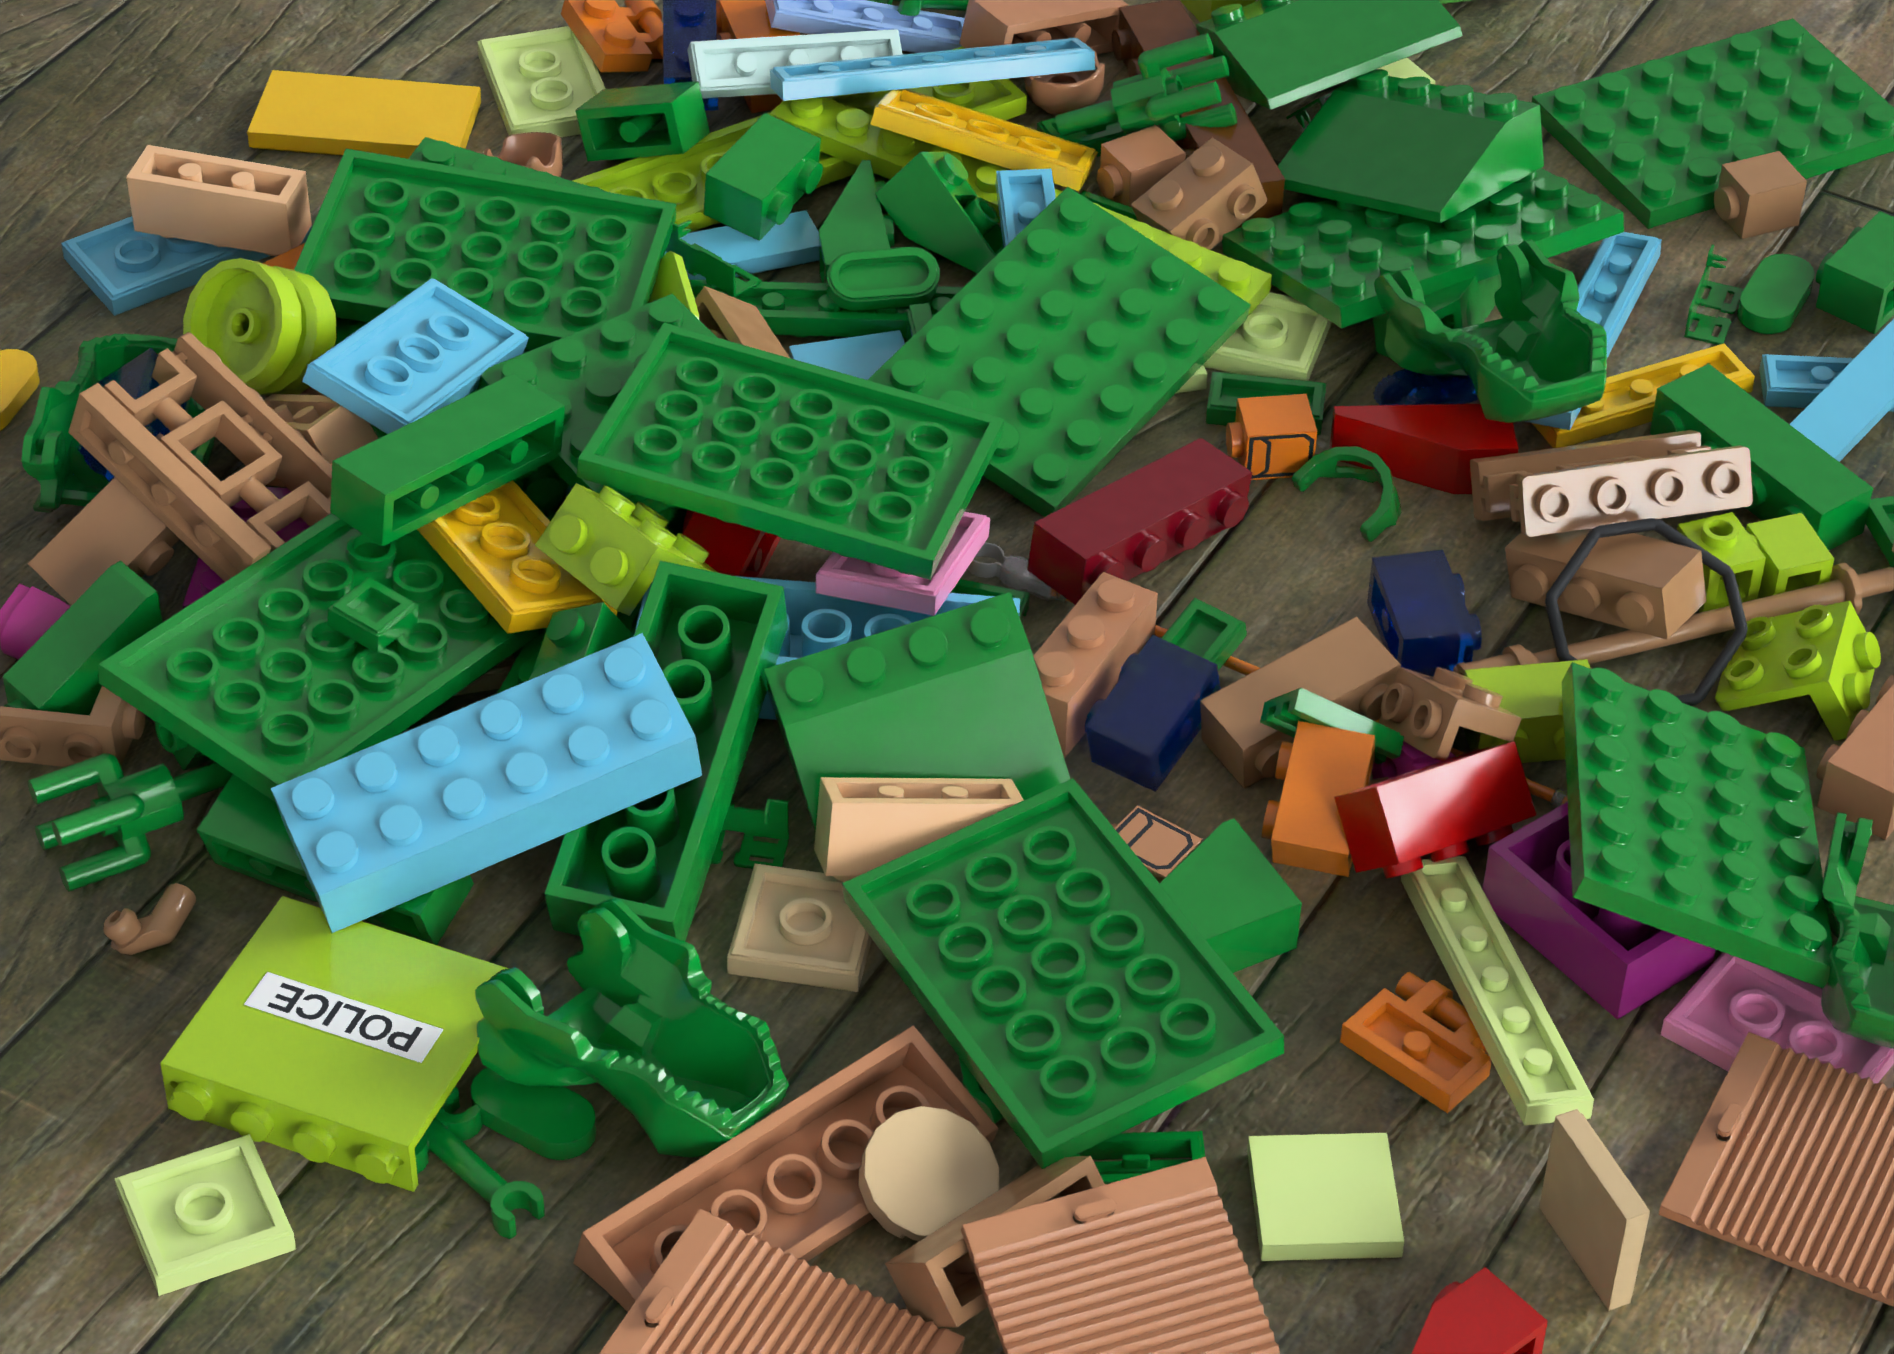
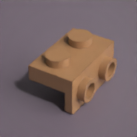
[1131,137,1267,250]
[1379,667,1522,761]

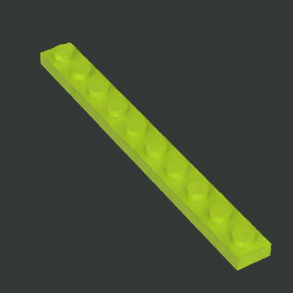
[770,97,1272,316]

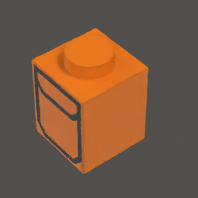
[1226,394,1317,480]

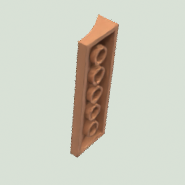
[573,1025,999,1328]

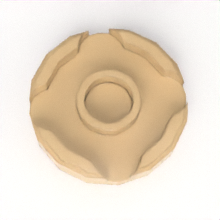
[859,1106,999,1241]

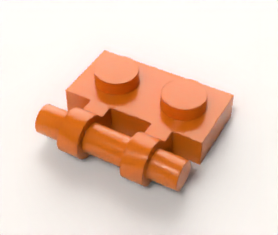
[561,0,684,72]
[1340,972,1492,1114]

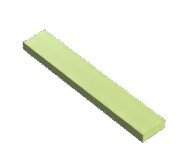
[1401,856,1594,1126]

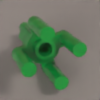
[1056,33,1237,142]
[27,753,233,892]

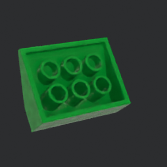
[1196,0,1463,110]
[1278,69,1544,223]
[764,592,1070,833]

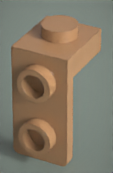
[0,686,145,767]

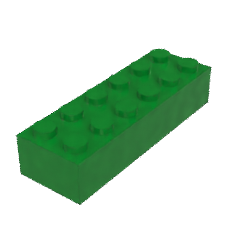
[544,561,788,941]

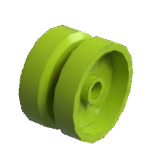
[183,258,336,396]

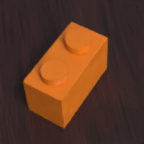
[1262,721,1375,877]

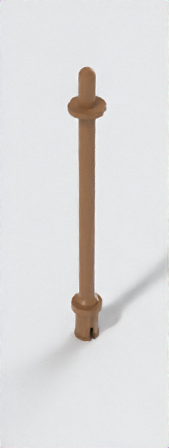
[1453,562,1894,676]

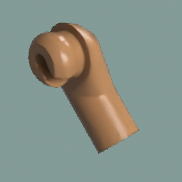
[103,883,196,956]

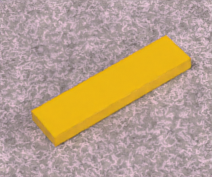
[1532,343,1755,448]

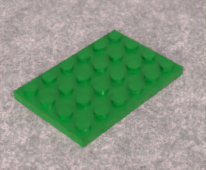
[1531,18,1894,229]
[294,149,676,350]
[1222,168,1624,328]
[868,187,1251,517]
[577,323,1005,580]
[99,513,541,803]
[1561,662,1833,989]
[842,778,1284,1169]

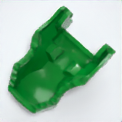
[1374,239,1607,423]
[21,333,216,513]
[1821,812,1894,1049]
[475,898,789,1158]

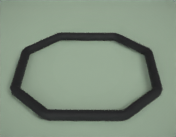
[1545,518,1748,706]

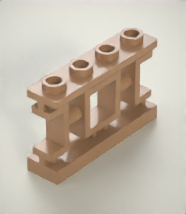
[68,332,332,582]
[1470,430,1753,537]

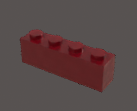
[1027,438,1253,605]

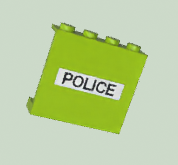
[160,896,508,1192]

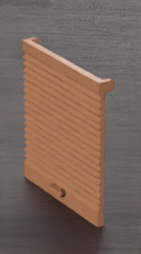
[1659,1032,1894,1307]
[961,1157,1280,1354]
[599,1208,965,1354]

